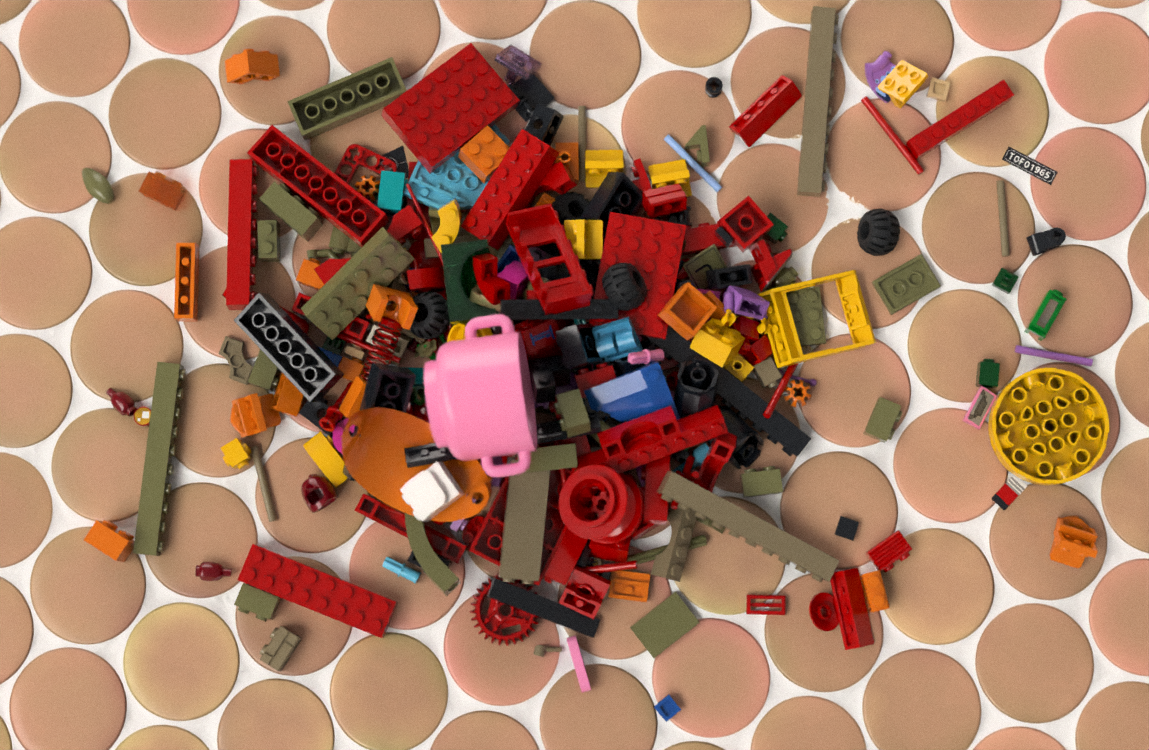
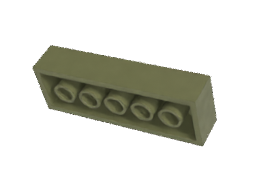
[287,57,407,141]
[301,227,414,340]

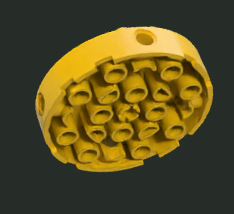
[988,368,1109,485]

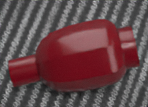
[106,388,137,417]
[195,562,232,581]

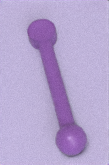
[779,370,817,386]

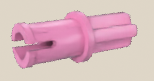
[627,349,664,365]

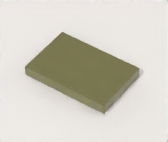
[872,254,941,315]
[630,592,700,658]

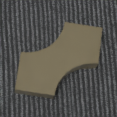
[219,336,253,385]

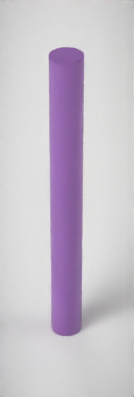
[1015,345,1093,367]

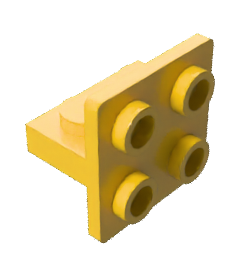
[878,60,928,109]
[585,150,623,188]
[648,159,692,197]
[564,220,603,259]

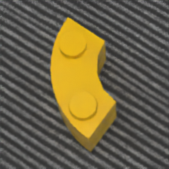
[431,198,461,254]
[302,431,348,487]

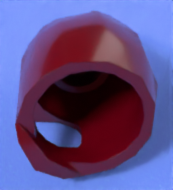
[301,474,339,513]

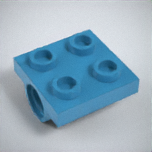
[592,317,643,362]

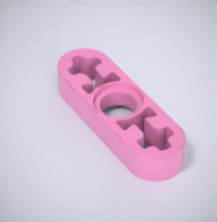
[566,635,591,693]

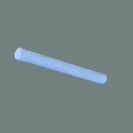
[664,134,722,192]

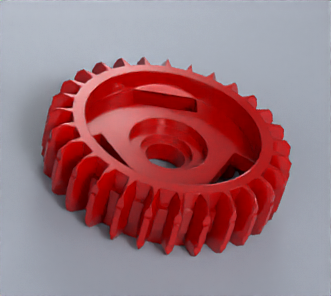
[470,575,539,646]

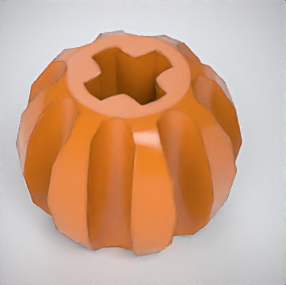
[355,175,380,203]
[784,379,812,408]

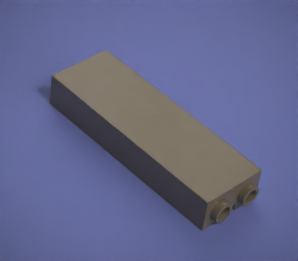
[498,460,550,585]

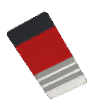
[992,475,1027,510]

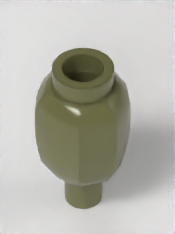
[766,266,799,291]

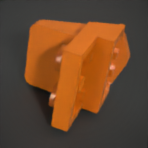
[230,393,281,438]
[1049,515,1098,568]

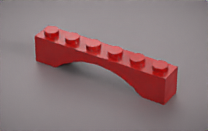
[314,205,424,285]
[354,493,468,564]

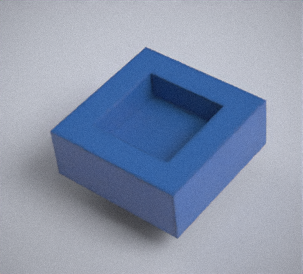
[654,694,681,722]

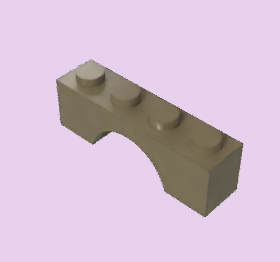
[651,503,697,582]

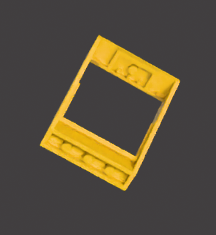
[757,270,876,368]

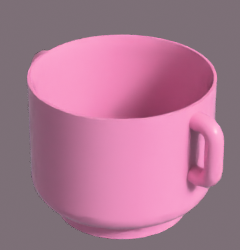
[424,314,537,477]

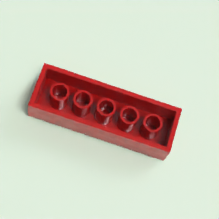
[460,129,559,250]

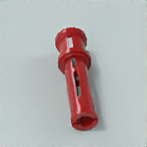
[319,382,353,432]

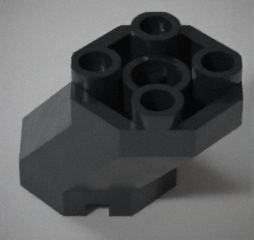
[674,356,720,419]
[706,405,764,469]

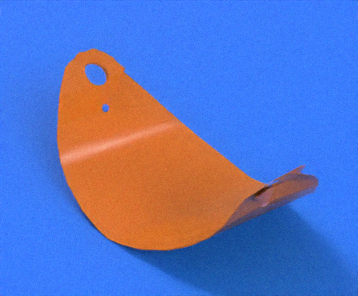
[341,407,492,522]

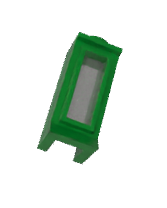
[1024,289,1067,341]

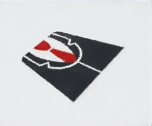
[379,146,409,178]

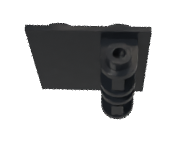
[508,70,555,122]

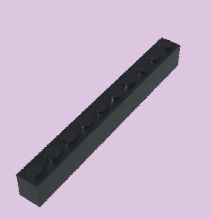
[645,325,812,457]

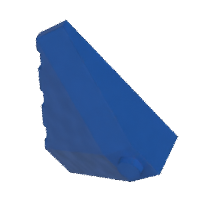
[584,361,680,422]

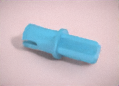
[382,557,421,583]

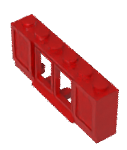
[506,203,594,315]

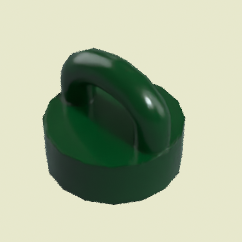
[409,385,426,406]

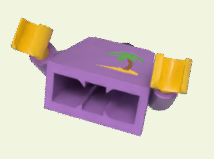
[721,285,772,335]

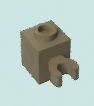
[753,357,787,389]

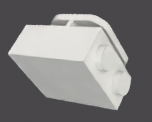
[400,462,464,522]

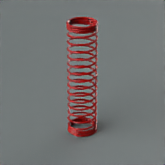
[361,316,403,381]

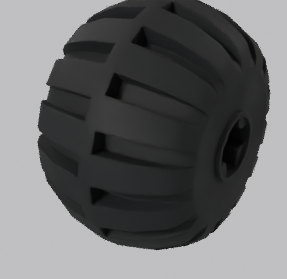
[552,192,590,225]
[857,209,900,256]
[602,263,647,311]
[410,291,452,339]

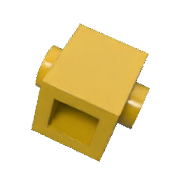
[724,354,754,383]
[221,438,252,469]

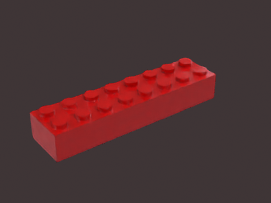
[247,125,389,247]
[238,544,398,638]

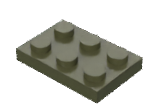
[786,287,826,347]

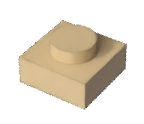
[926,77,950,102]
[344,345,366,362]

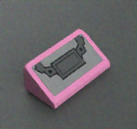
[962,386,997,430]

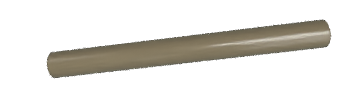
[578,106,586,182]
[996,180,1010,257]
[251,446,277,522]

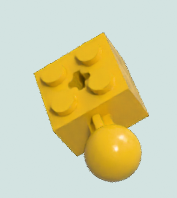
[689,318,745,367]

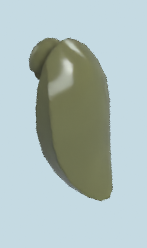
[82,168,114,204]

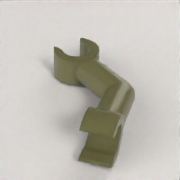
[307,249,340,260]

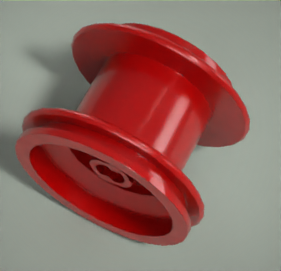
[559,464,644,544]

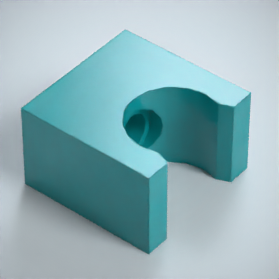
[377,170,408,216]

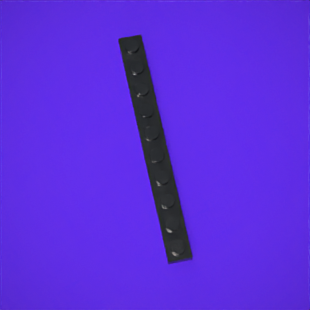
[404,413,601,468]

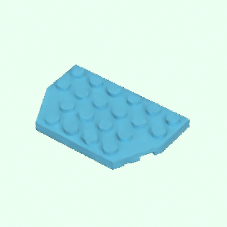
[403,125,510,210]

